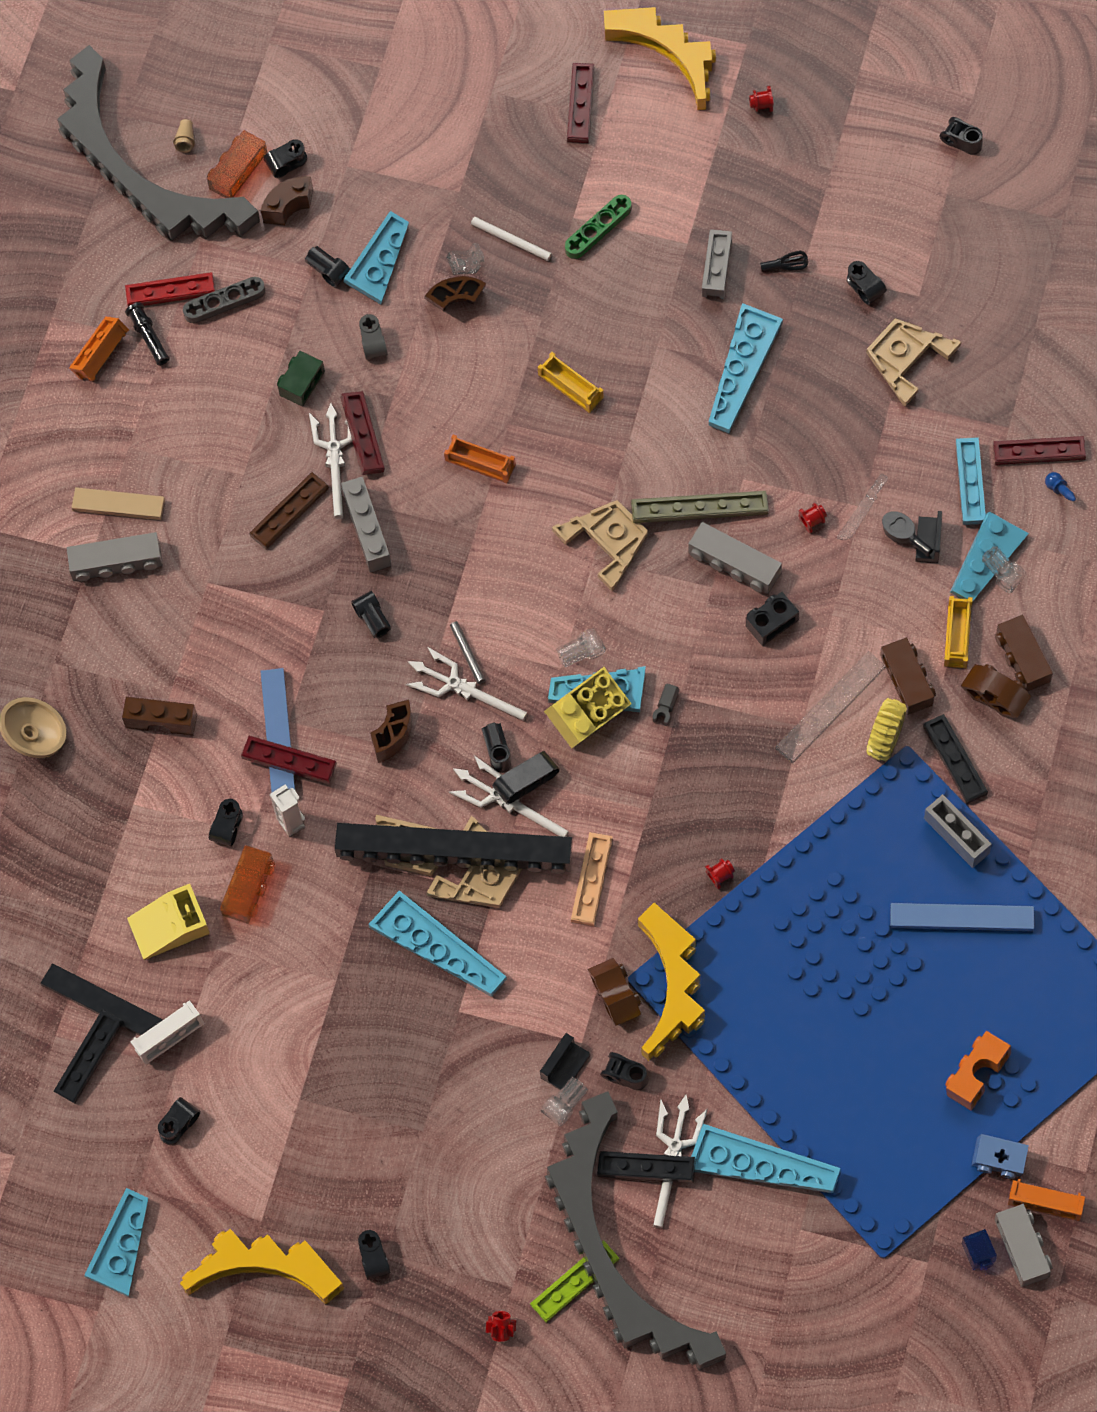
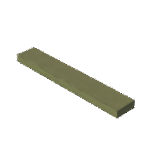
[631,491,769,523]

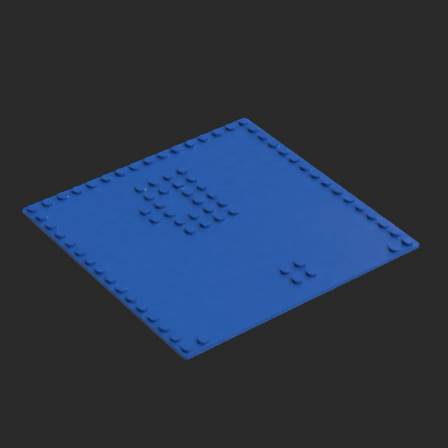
[628,746,1097,1259]

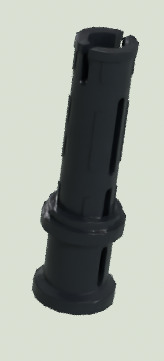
[125,302,170,366]

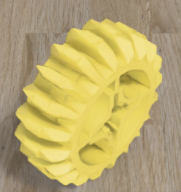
[866,698,907,761]

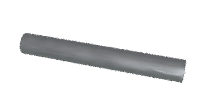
[450,621,486,684]

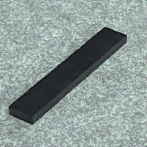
[40,963,163,1036]

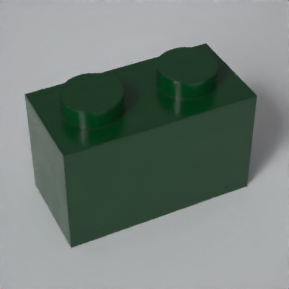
[277,351,325,407]

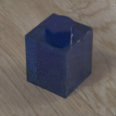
[961,1229,997,1271]

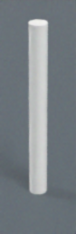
[471,217,552,261]

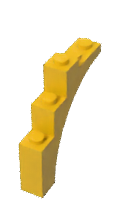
[604,7,716,110]
[638,903,705,1061]
[180,1229,344,1305]

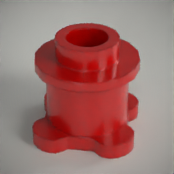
[749,86,774,112]
[798,503,827,533]
[705,858,735,889]

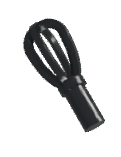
[760,250,808,271]

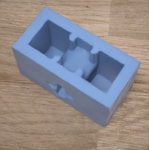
[971,1134,1029,1179]

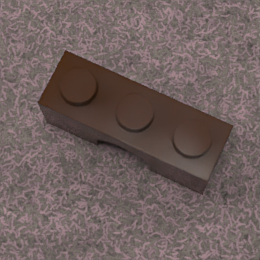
[122,697,197,736]

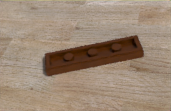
[249,472,329,550]

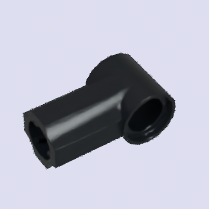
[305,246,350,287]
[351,591,391,638]
[482,722,511,772]

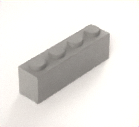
[341,476,391,572]
[688,522,782,594]
[67,532,163,581]

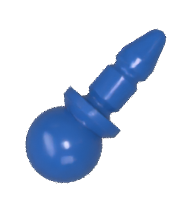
[1045,472,1076,501]

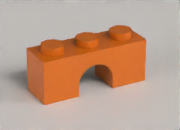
[945,1031,1011,1111]

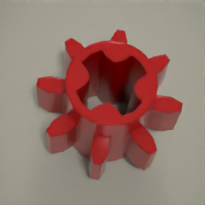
[485,1311,516,1342]

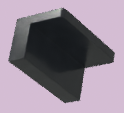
[915,511,942,563]
[540,1033,590,1092]

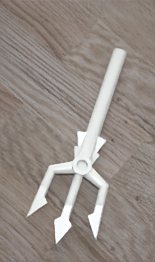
[309,403,353,519]
[406,647,527,721]
[449,755,569,837]
[653,1095,708,1228]

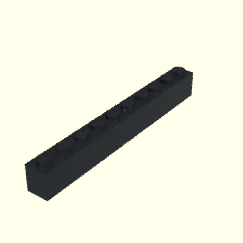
[335,823,573,874]

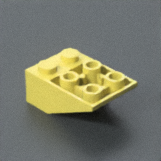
[544,667,632,749]
[127,884,210,960]

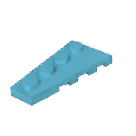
[344,211,409,304]
[950,512,1029,601]
[548,666,646,712]
[84,1188,148,1297]

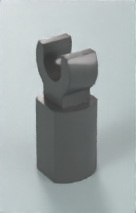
[652,683,680,726]

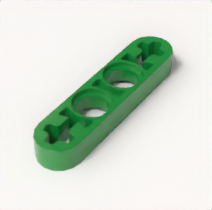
[565,194,632,259]

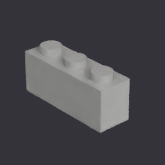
[924,794,992,868]
[994,1204,1053,1287]

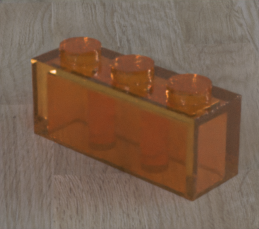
[207,130,267,198]
[220,845,275,924]

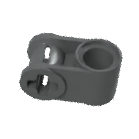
[359,314,388,360]

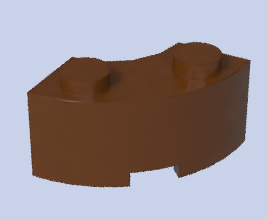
[261,176,313,226]
[424,276,486,311]
[961,664,1031,718]
[370,699,412,763]
[587,958,642,1026]

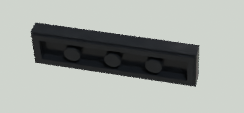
[923,714,988,804]
[53,1009,124,1104]
[597,1151,696,1183]

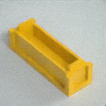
[537,352,604,413]
[944,596,973,668]

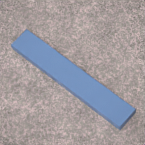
[261,668,295,793]
[890,903,1034,931]

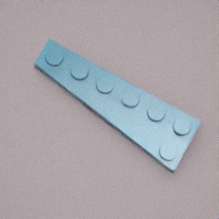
[709,303,783,433]
[369,891,507,997]
[691,1124,841,1193]

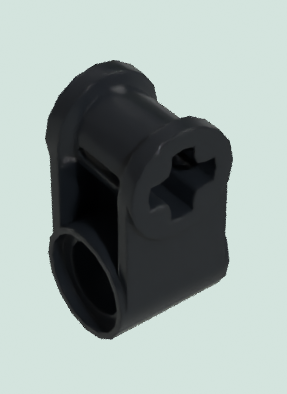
[939,117,983,155]
[263,139,307,178]
[847,261,887,305]
[208,799,243,847]
[600,1052,648,1090]
[158,1097,201,1145]
[358,1230,391,1280]

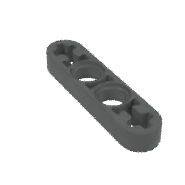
[183,277,265,323]

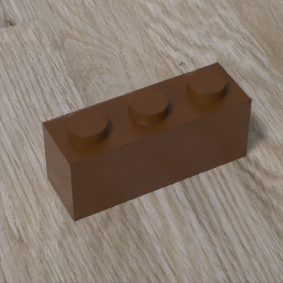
[995,614,1053,692]
[880,637,936,715]

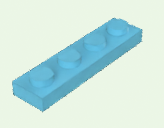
[956,437,986,525]

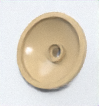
[0,697,66,758]

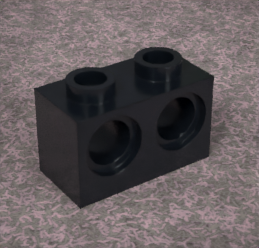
[746,592,799,646]

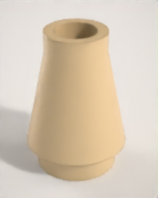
[173,119,195,153]

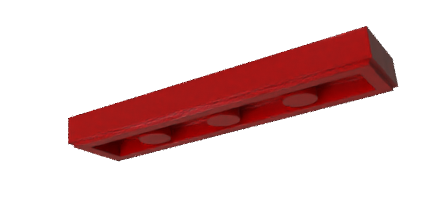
[125,272,215,307]

